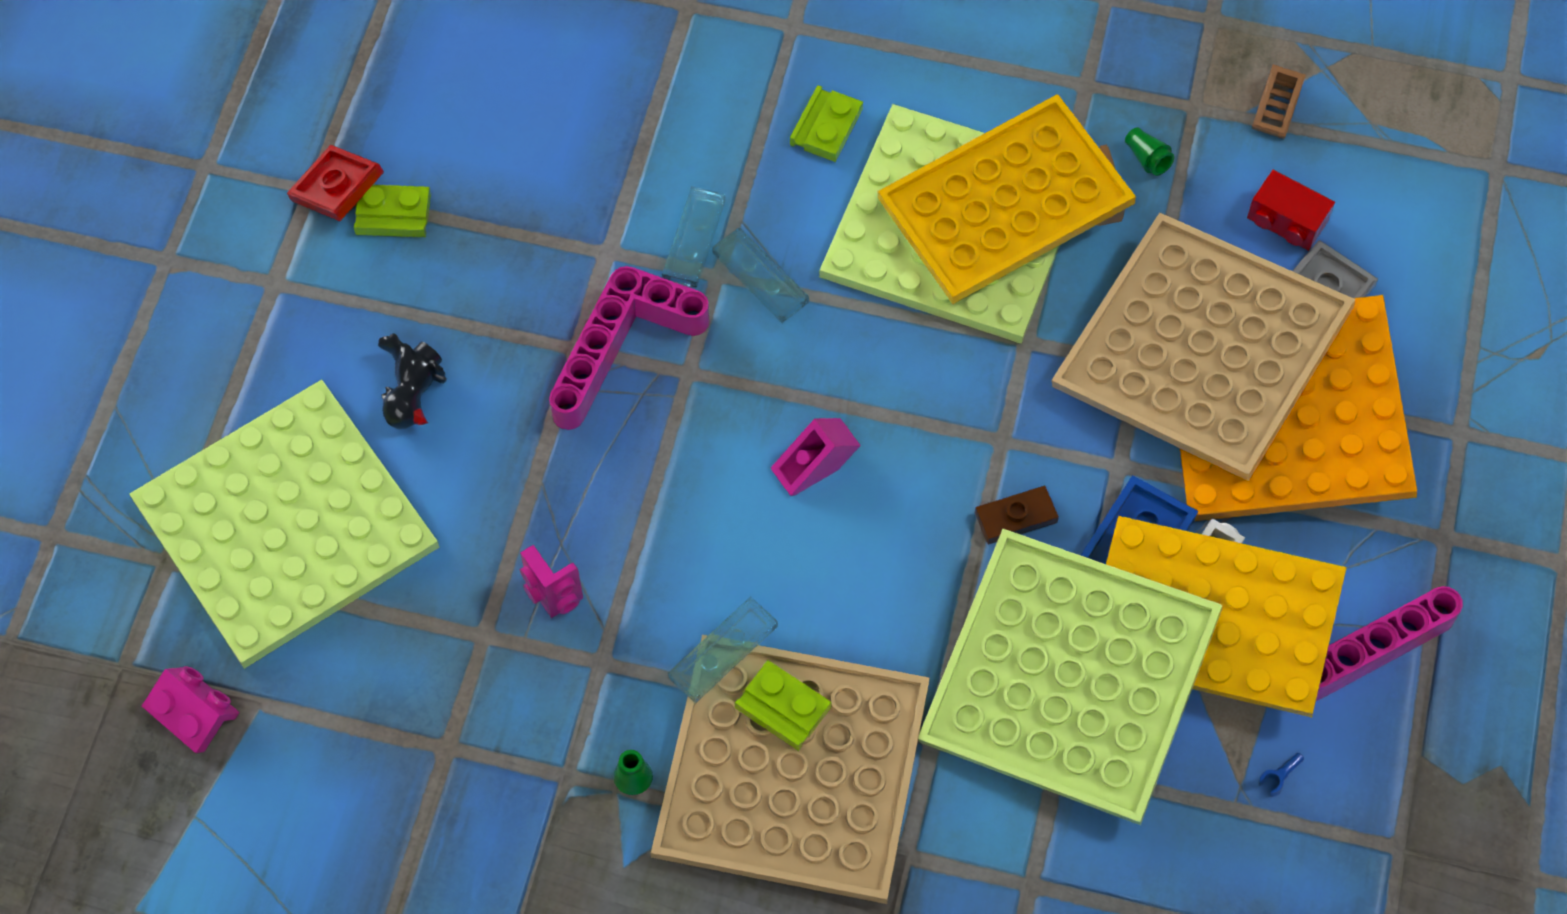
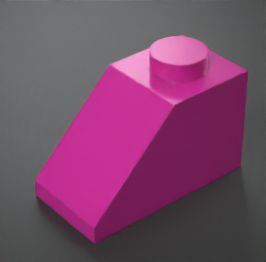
[771,418,861,496]

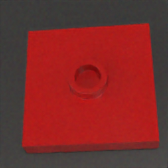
[287,145,384,221]

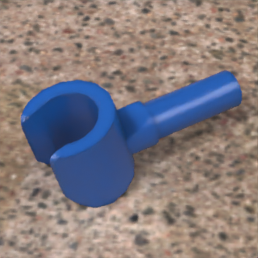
[1259,753,1304,796]

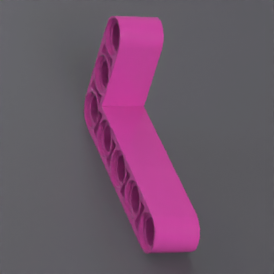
[549,266,710,430]
[1316,586,1463,701]

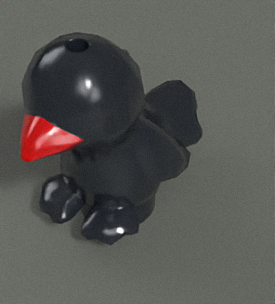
[378,333,447,429]

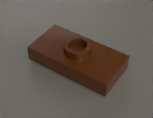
[974,485,1059,545]

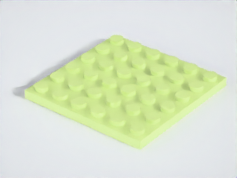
[819,104,1060,344]
[129,380,440,669]
[918,529,1222,826]

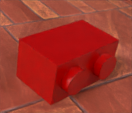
[1247,169,1335,251]

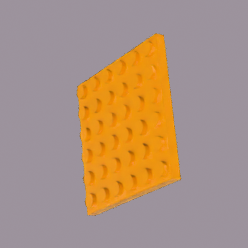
[1179,295,1418,521]

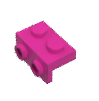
[519,545,583,618]
[141,666,239,753]

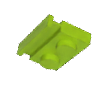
[790,85,863,162]
[354,185,431,237]
[735,660,832,751]

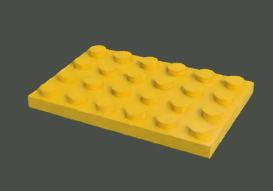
[877,94,1136,304]
[1106,516,1347,718]

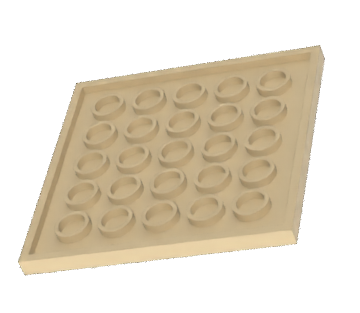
[1051,212,1355,481]
[651,635,930,904]

